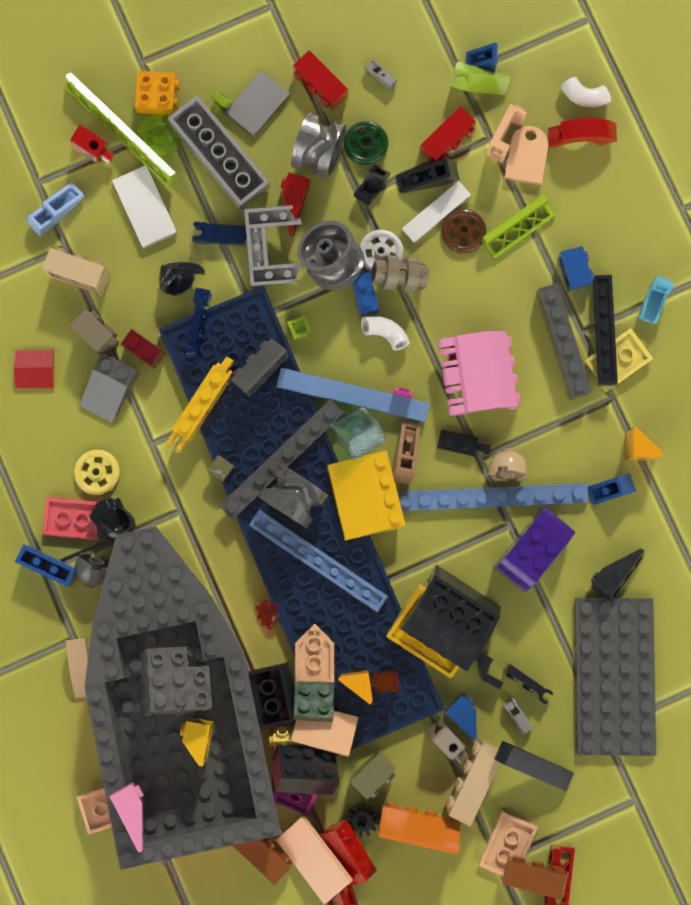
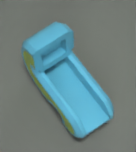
[638,275,674,324]

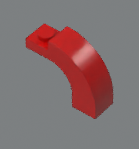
[548,118,617,148]

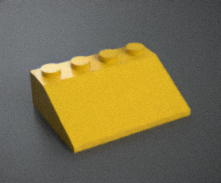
[327,450,405,541]
[386,583,459,678]

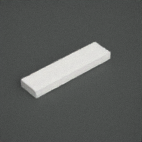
[401,181,471,244]

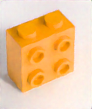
[135,71,180,116]

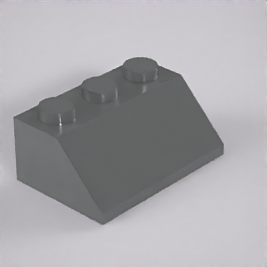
[231,338,289,398]

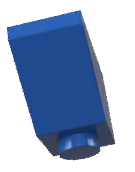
[588,473,636,505]
[444,695,477,740]

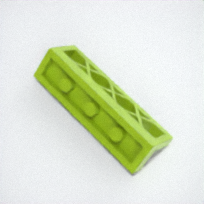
[482,194,556,260]

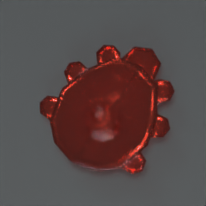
[255,600,279,630]

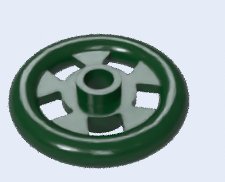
[344,121,389,165]

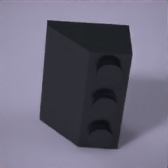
[248,662,296,730]

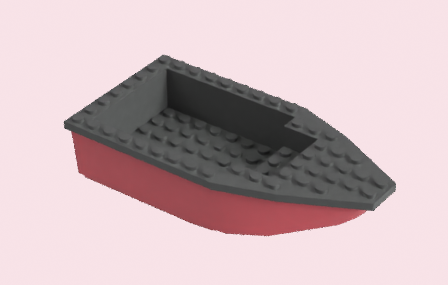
[85,526,282,870]

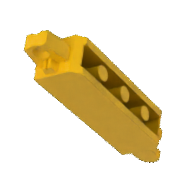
[166,357,234,453]

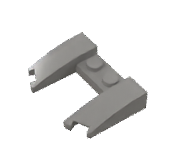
[244,205,304,286]

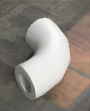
[560,77,611,108]
[361,316,410,351]

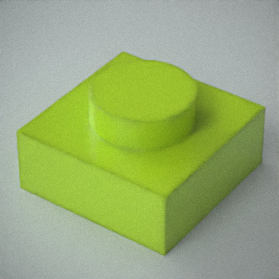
[287,315,312,341]

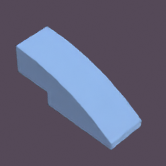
[28,182,84,236]

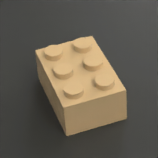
[42,247,111,296]

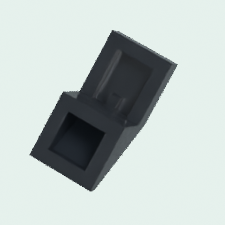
[353,164,391,205]
[475,652,503,689]

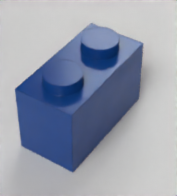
[558,246,594,292]
[352,272,379,317]

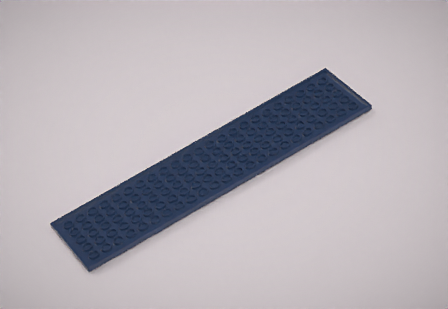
[159,285,444,756]

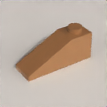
[392,421,421,485]

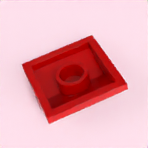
[13,350,54,389]

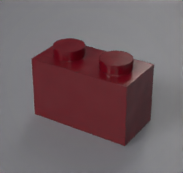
[120,329,165,369]

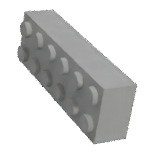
[168,95,270,211]

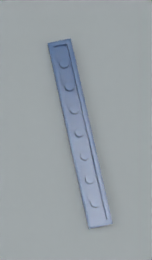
[277,368,430,423]
[249,509,388,612]

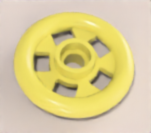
[74,450,120,495]

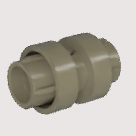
[371,255,429,293]

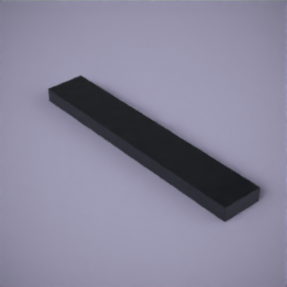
[592,275,618,386]

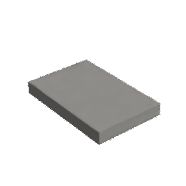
[225,71,290,137]

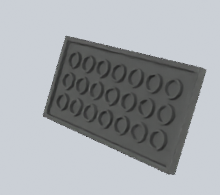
[575,598,656,756]

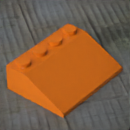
[378,802,460,855]

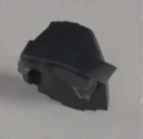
[159,262,205,296]
[89,497,136,542]

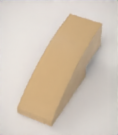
[66,638,89,698]

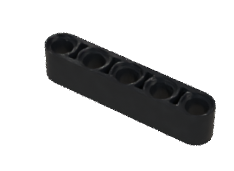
[494,741,574,791]

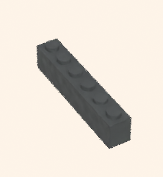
[536,283,592,400]

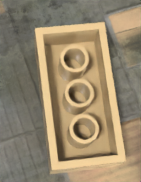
[445,739,500,827]

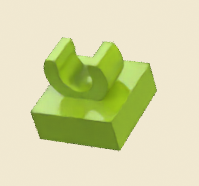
[210,91,233,113]

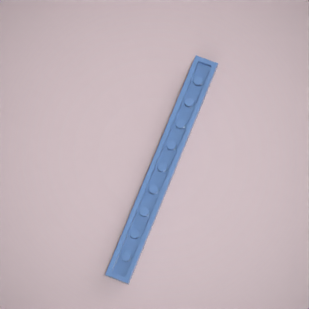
[397,483,588,511]

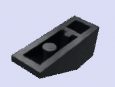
[397,158,460,194]
[591,548,644,602]

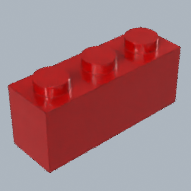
[293,50,348,110]
[419,106,476,163]
[320,820,377,886]

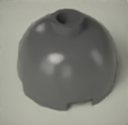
[75,552,109,588]

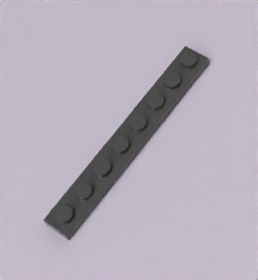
[219,399,344,520]

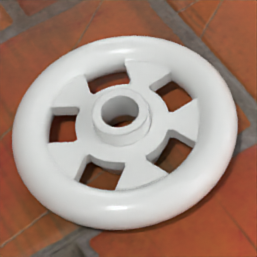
[359,230,404,272]

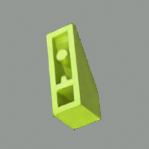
[450,61,511,95]

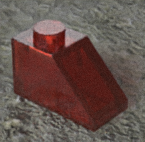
[370,669,399,692]

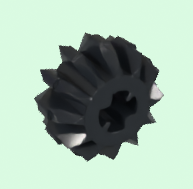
[346,803,379,838]

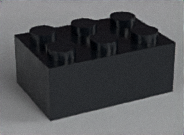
[272,744,339,795]

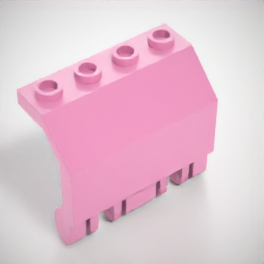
[438,331,521,416]

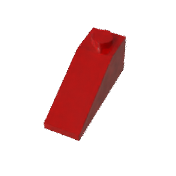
[280,172,310,236]

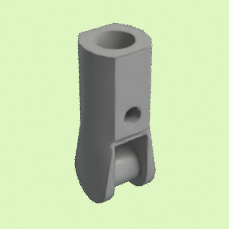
[364,59,397,91]
[503,698,533,735]

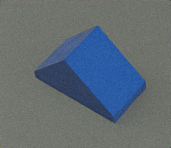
[466,42,498,72]

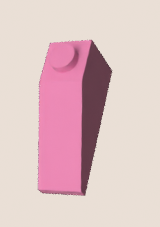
[110,782,144,853]

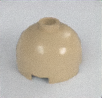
[488,448,527,482]

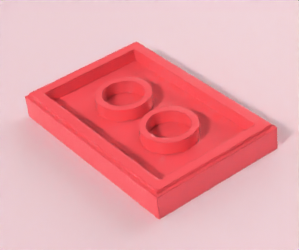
[42,497,101,541]

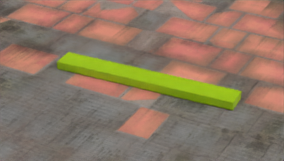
[65,73,175,186]

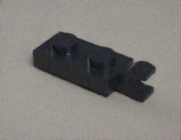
[437,429,491,457]
[504,663,553,704]

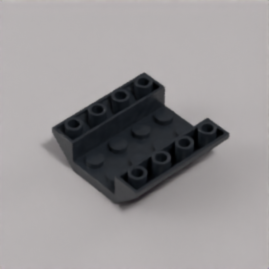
[400,565,501,671]

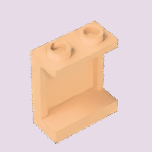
[486,104,527,164]

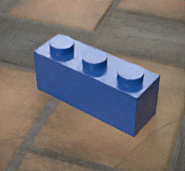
[15,544,77,587]

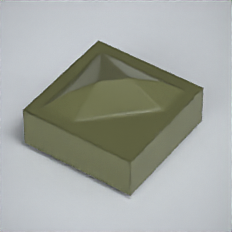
[207,455,234,482]

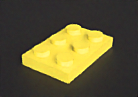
[584,328,653,392]

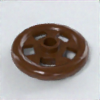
[441,209,486,253]

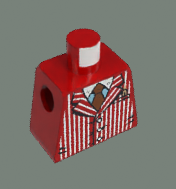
[70,124,114,164]

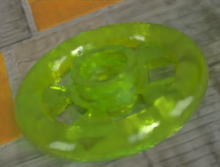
[137,114,181,157]

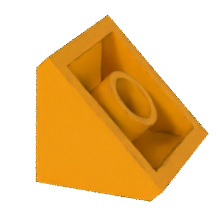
[626,427,664,460]
[338,671,372,704]

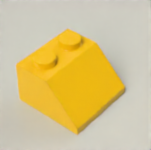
[180,718,214,766]

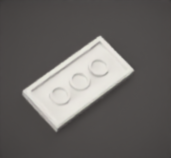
[112,165,177,249]

